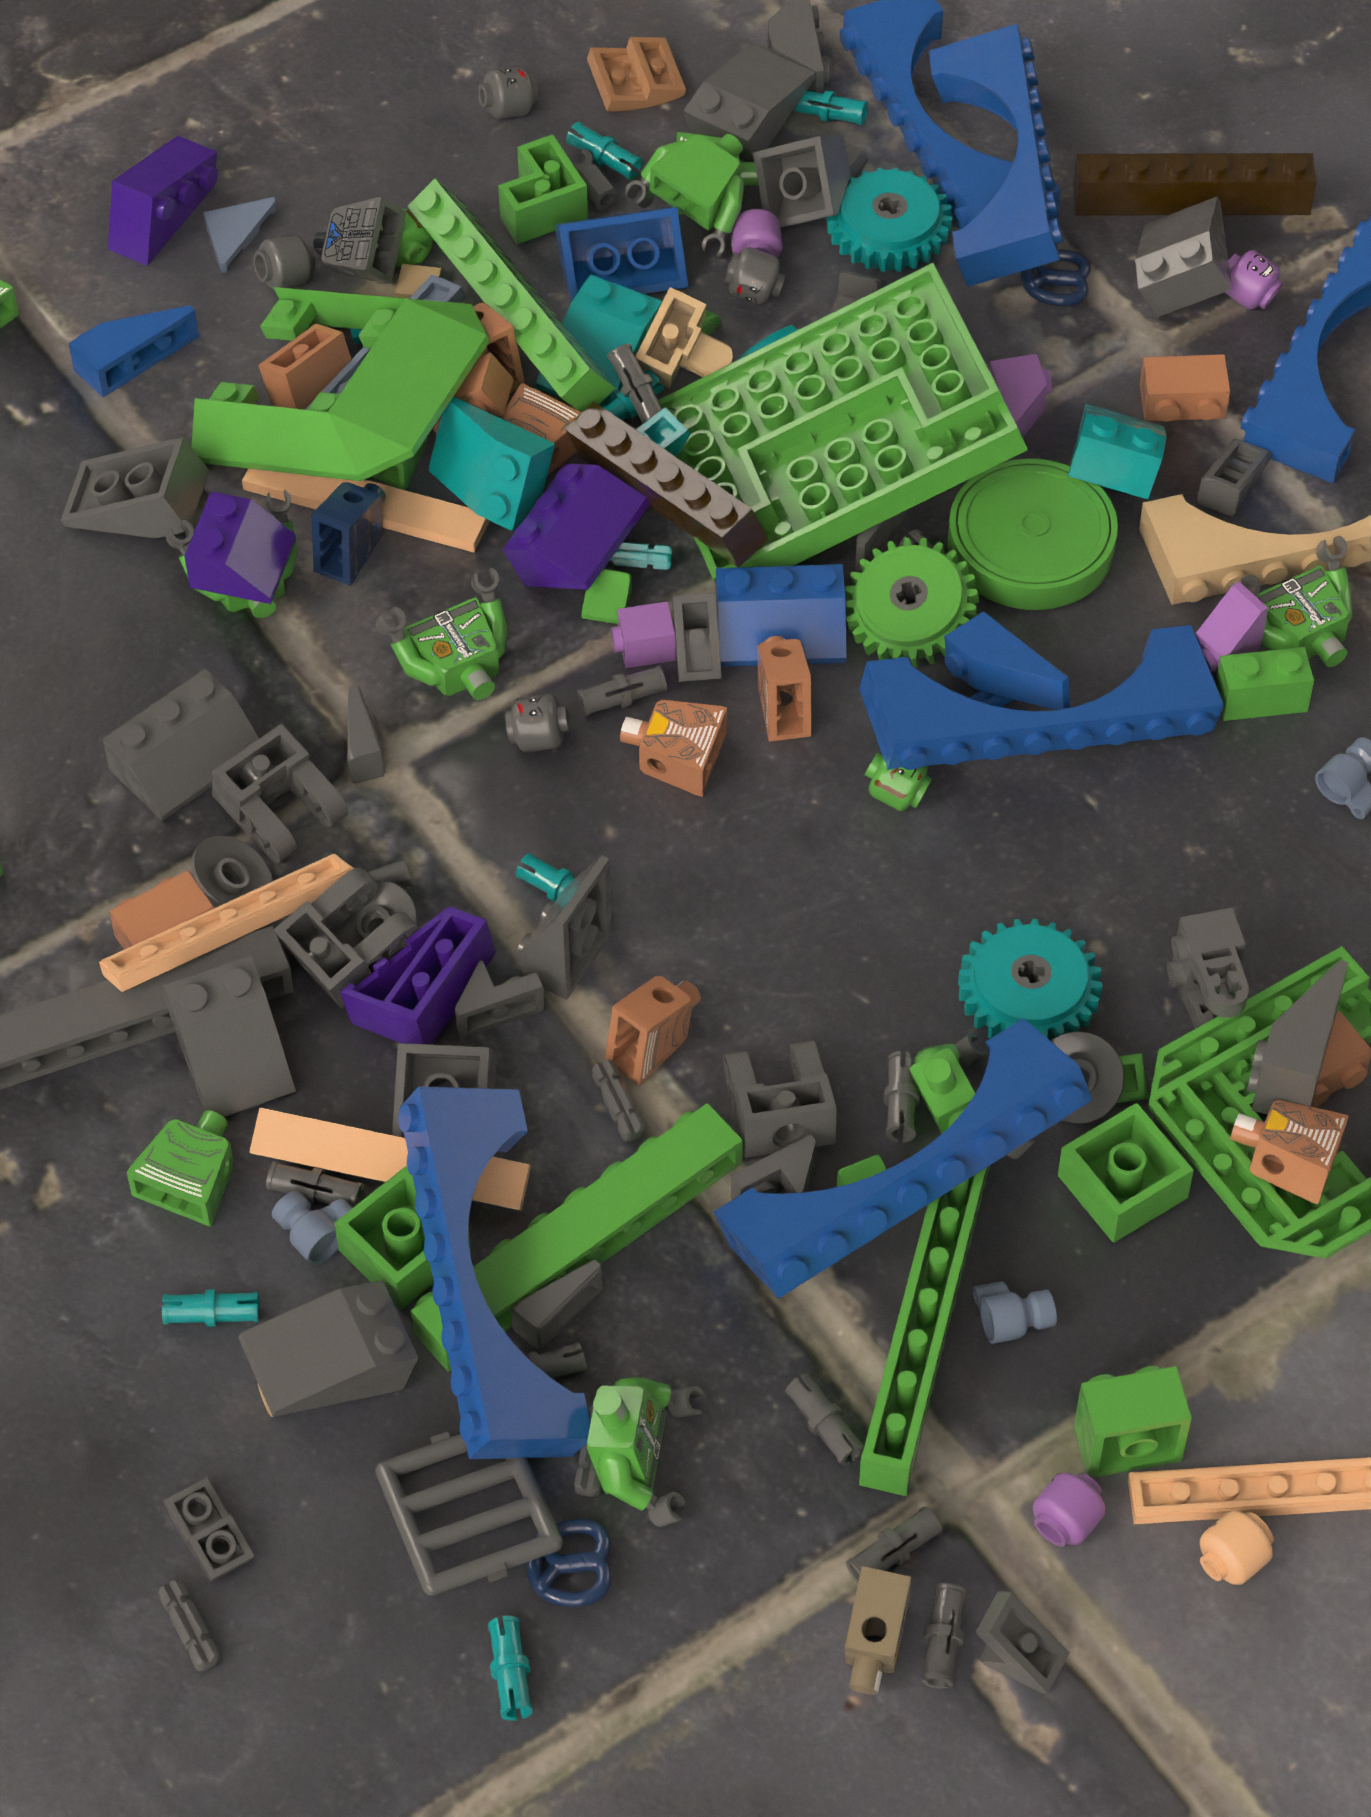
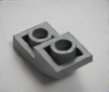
[164,1477,255,1582]

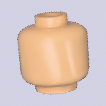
[1200,1511,1274,1585]

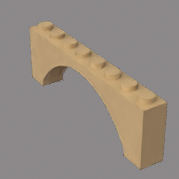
[1139,494,1371,605]

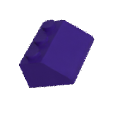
[503,464,650,590]

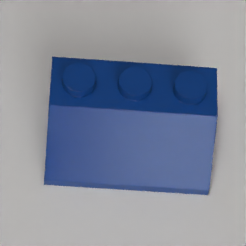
[554,207,688,304]
[715,564,847,667]

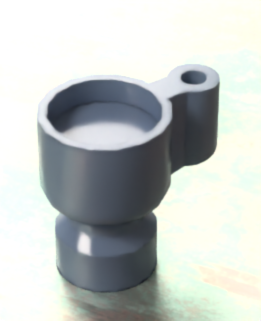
[1315,737,1371,819]
[272,1191,353,1265]
[972,1281,1057,1344]

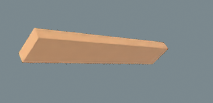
[242,469,489,553]
[99,854,354,992]
[249,1107,531,1211]
[1128,1457,1371,1524]

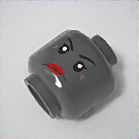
[478,66,538,119]
[724,247,785,305]
[505,693,571,752]

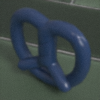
[1021,249,1091,306]
[527,1519,612,1607]

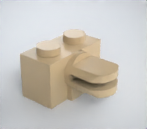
[636,287,733,389]

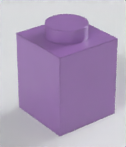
[611,602,676,668]

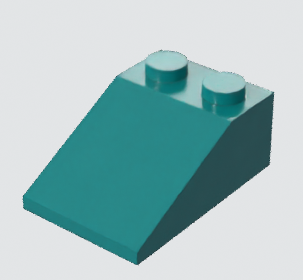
[536,274,662,407]
[428,397,555,531]
[1068,403,1167,499]

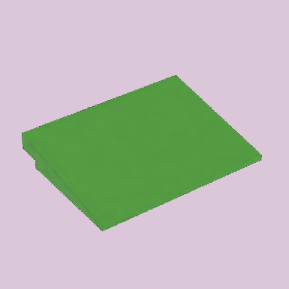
[658,263,1028,583]

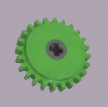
[845,537,979,668]

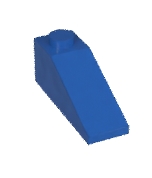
[69,305,199,397]
[944,611,1070,710]

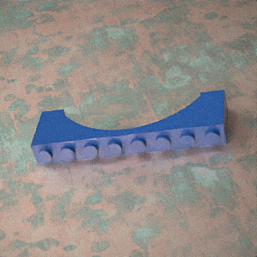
[840,0,1061,230]
[929,24,1064,287]
[1240,216,1371,483]
[859,625,1224,770]
[713,1018,1092,1299]
[398,1086,591,1459]

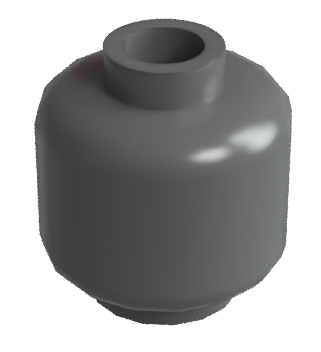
[253,235,316,289]

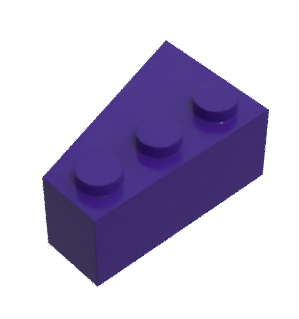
[108,136,218,266]
[340,906,496,1045]

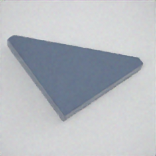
[203,197,277,273]

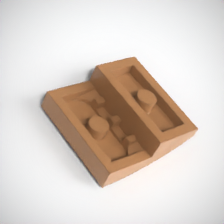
[587,37,686,112]

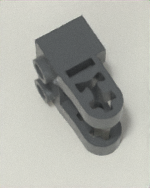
[212,723,348,863]
[273,867,420,1009]
[1167,908,1249,1029]
[723,1040,837,1158]

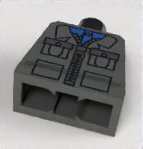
[313,197,407,284]

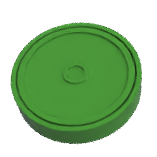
[948,459,1118,610]

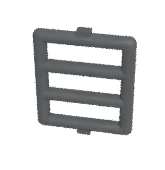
[375,1431,563,1596]

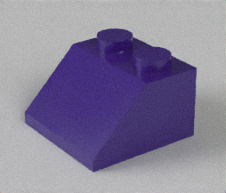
[184,492,296,604]

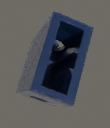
[311,482,386,585]

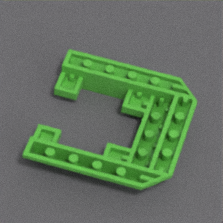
[192,287,489,481]
[1148,946,1371,1259]

